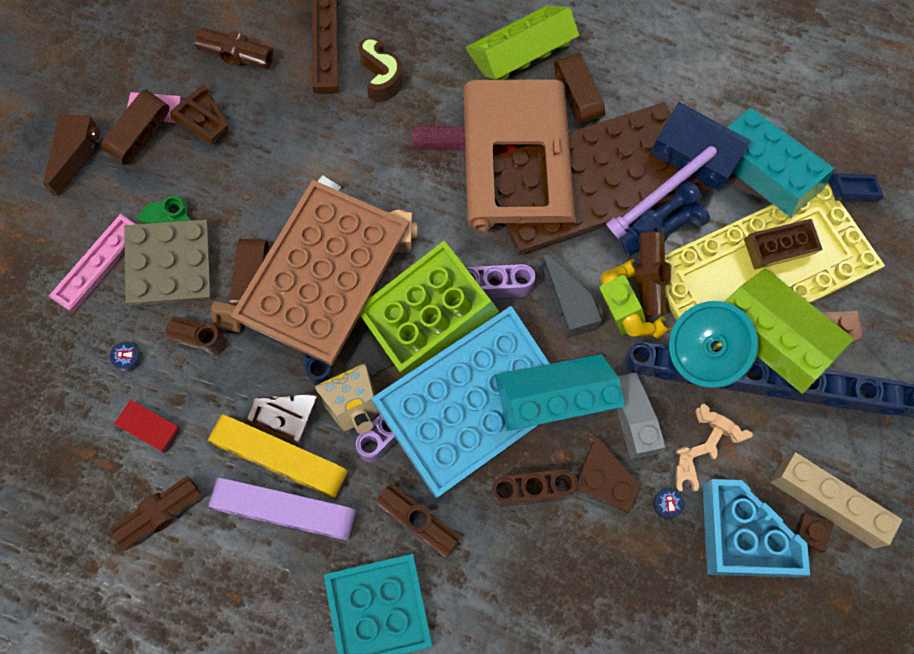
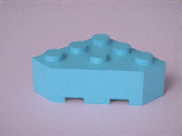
[702,479,810,578]

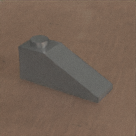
[541,254,603,338]

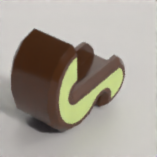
[359,38,403,101]

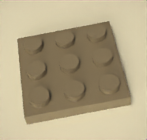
[124,220,212,306]

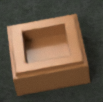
[211,301,243,333]

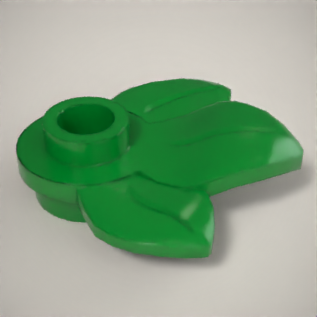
[138,196,191,224]

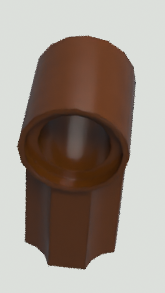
[165,316,226,355]

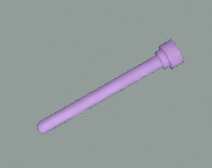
[606,146,717,240]

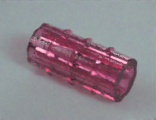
[413,125,465,151]

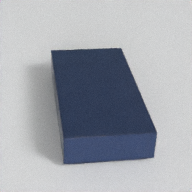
[829,173,884,202]

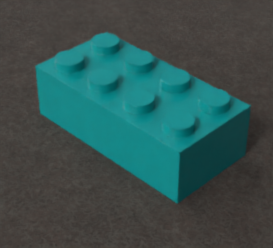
[727,108,835,217]

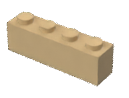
[770,452,902,549]

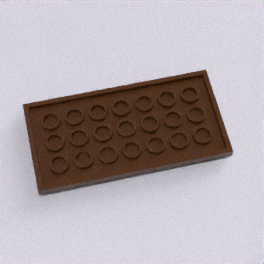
[493,102,709,255]

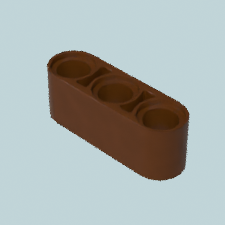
[554,54,605,124]
[101,90,170,165]
[229,238,269,306]
[490,469,577,507]

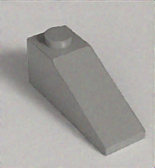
[617,373,666,460]

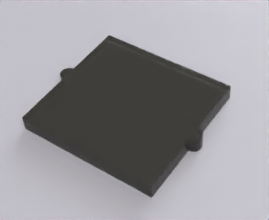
[340,326,395,377]

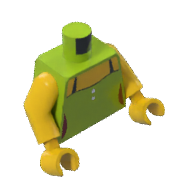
[599,259,671,338]

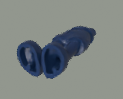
[619,180,710,256]

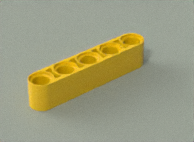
[207,414,348,498]

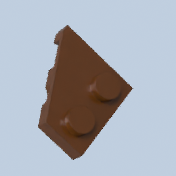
[170,85,228,146]

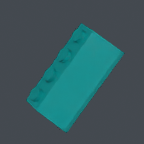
[495,354,626,431]

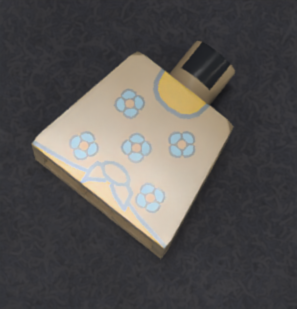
[315,364,380,434]

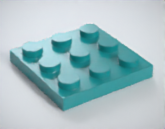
[324,554,432,654]

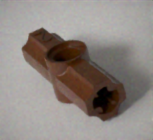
[195,28,274,70]
[634,232,671,316]
[110,475,203,551]
[375,483,462,558]

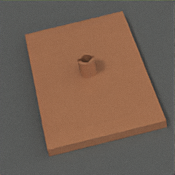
[231,180,409,366]

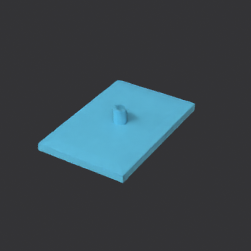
[370,306,550,498]

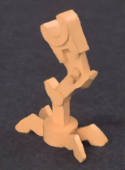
[675,404,753,492]

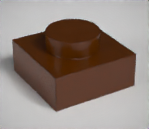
[795,513,834,553]

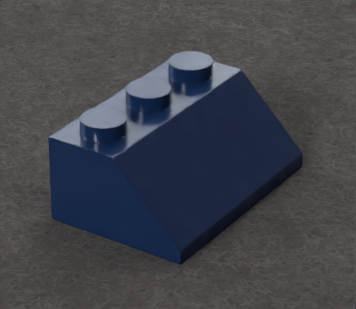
[650,102,751,191]

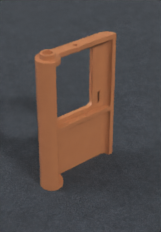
[463,80,576,232]

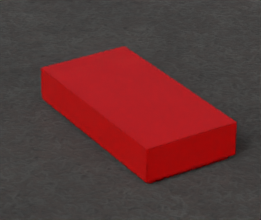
[114,400,181,453]

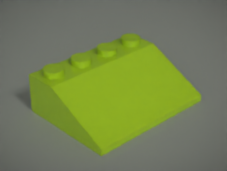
[361,241,499,376]
[724,268,854,394]

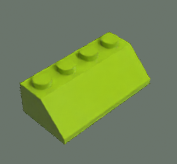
[465,5,579,80]

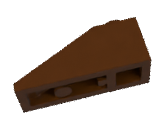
[43,114,101,196]

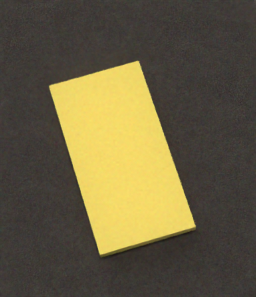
[665,183,885,351]

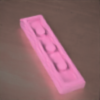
[49,214,135,313]

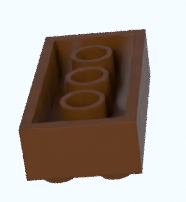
[744,219,823,270]

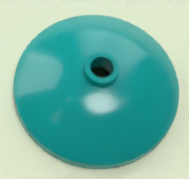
[669,301,759,388]

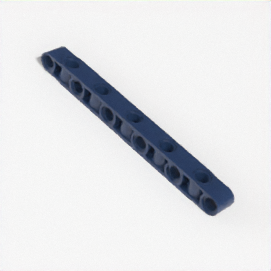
[624,342,914,418]

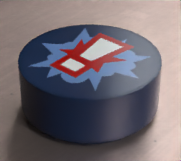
[110,342,141,371]
[653,488,684,519]

